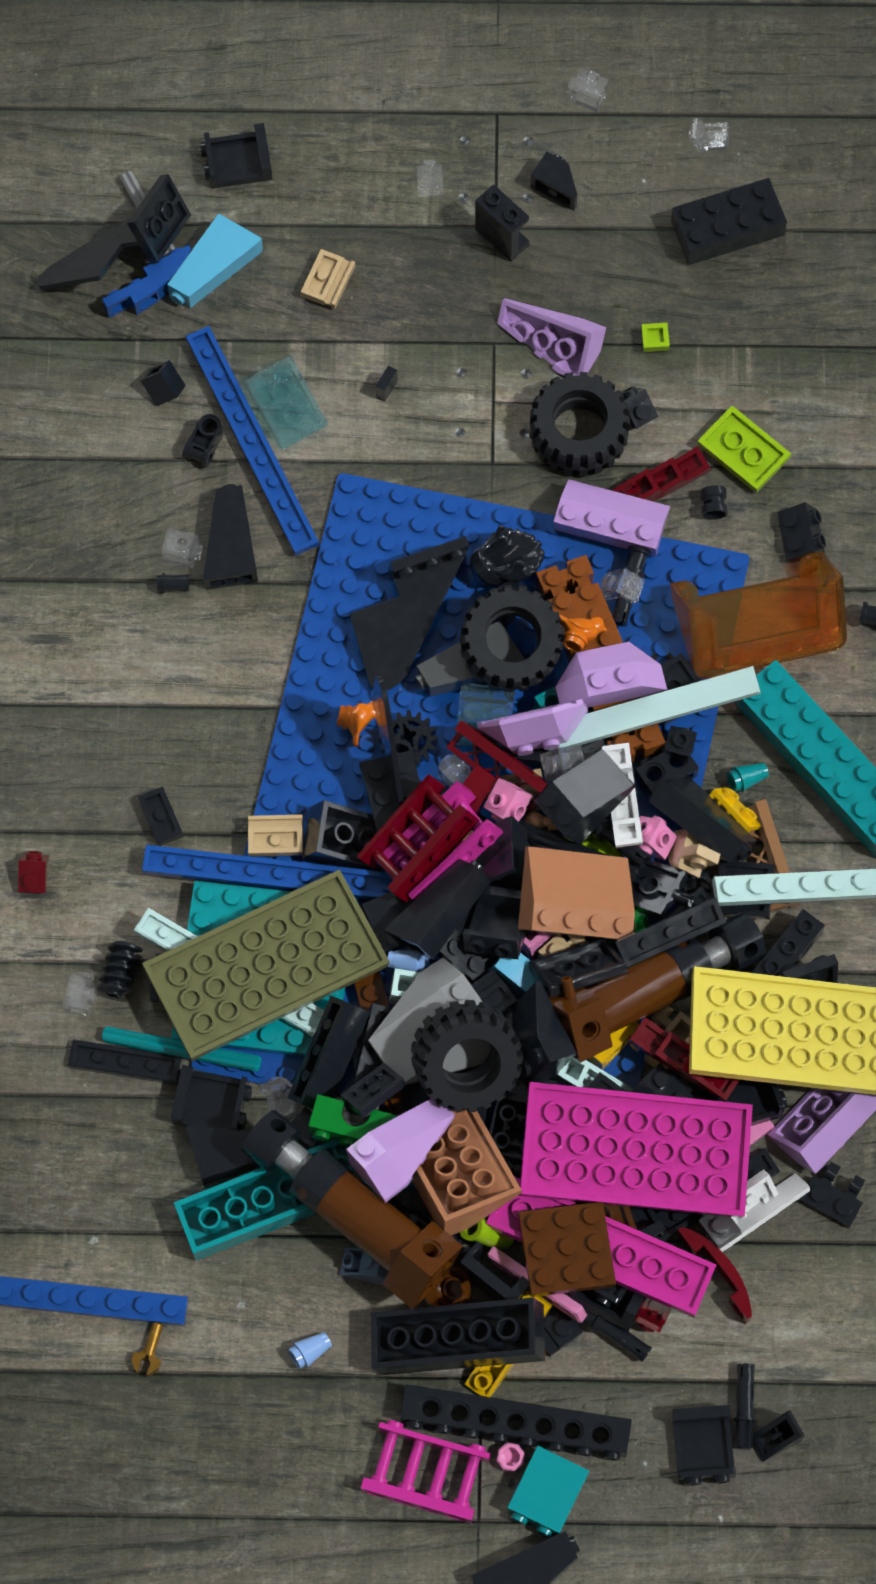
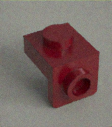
[18,851,49,893]
[635,1297,672,1333]

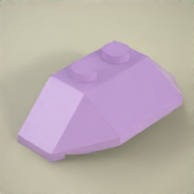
[555,642,667,708]
[477,699,588,756]

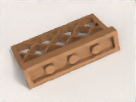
[718,799,801,913]

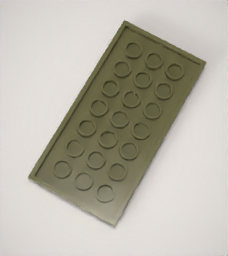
[142,869,390,1061]

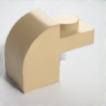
[668,829,720,878]

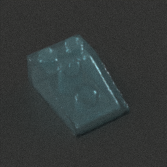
[242,355,328,450]

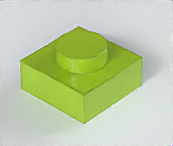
[641,323,670,352]

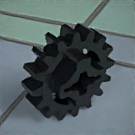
[379,710,438,768]

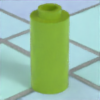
[460,1217,514,1250]

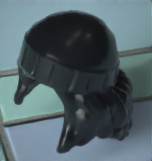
[470,525,545,586]

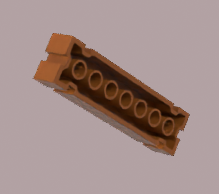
[536,555,666,765]

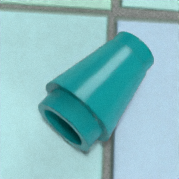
[727,762,769,792]

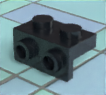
[777,502,826,563]

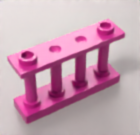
[382,781,503,900]
[361,1420,490,1524]

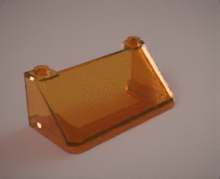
[670,551,847,679]

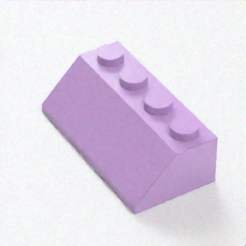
[554,479,670,557]
[768,1088,876,1174]

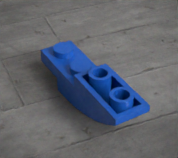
[102,245,191,318]

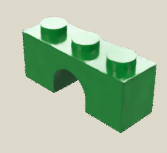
[308,1094,398,1148]

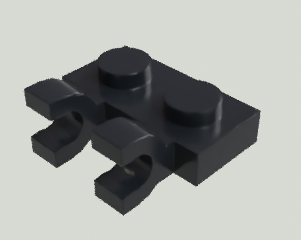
[800,1162,866,1229]

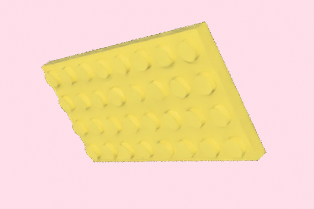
[689,966,876,1095]

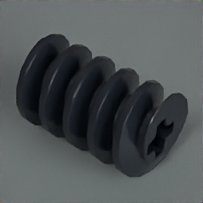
[96,941,143,1002]

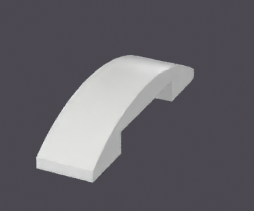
[602,743,643,848]

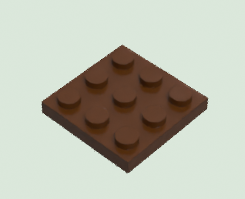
[518,1202,616,1297]

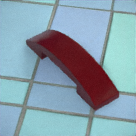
[676,1227,752,1324]

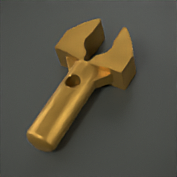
[131,1322,163,1377]

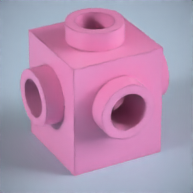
[484,778,533,822]
[637,816,677,860]

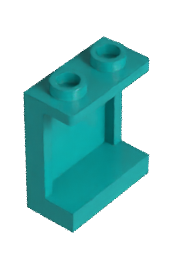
[507,1446,589,1538]

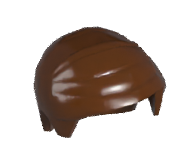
[425,1266,471,1307]

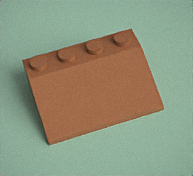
[518,847,635,940]
[412,1108,522,1236]

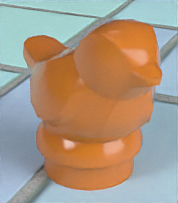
[559,614,607,653]
[336,701,376,747]

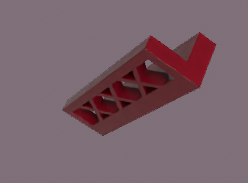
[446,720,550,811]

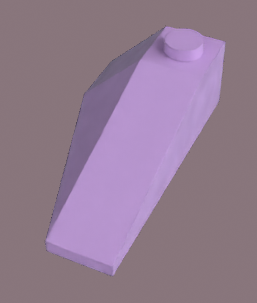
[497,298,606,376]
[346,1099,455,1203]

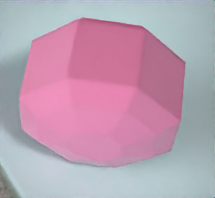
[497,1443,525,1472]

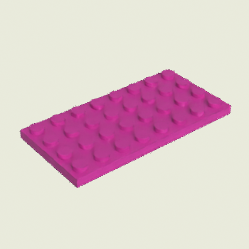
[519,1082,753,1218]

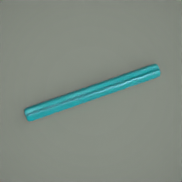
[102,1026,262,1072]

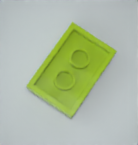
[697,406,791,493]

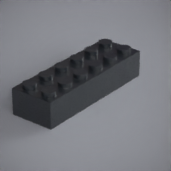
[371,1297,545,1375]

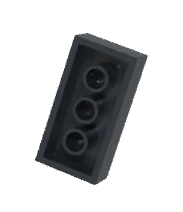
[671,178,787,265]

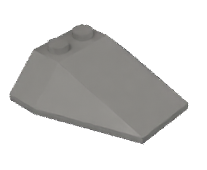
[368,958,491,1085]

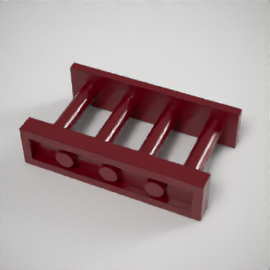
[357,774,479,903]

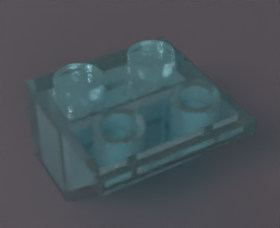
[456,683,516,751]

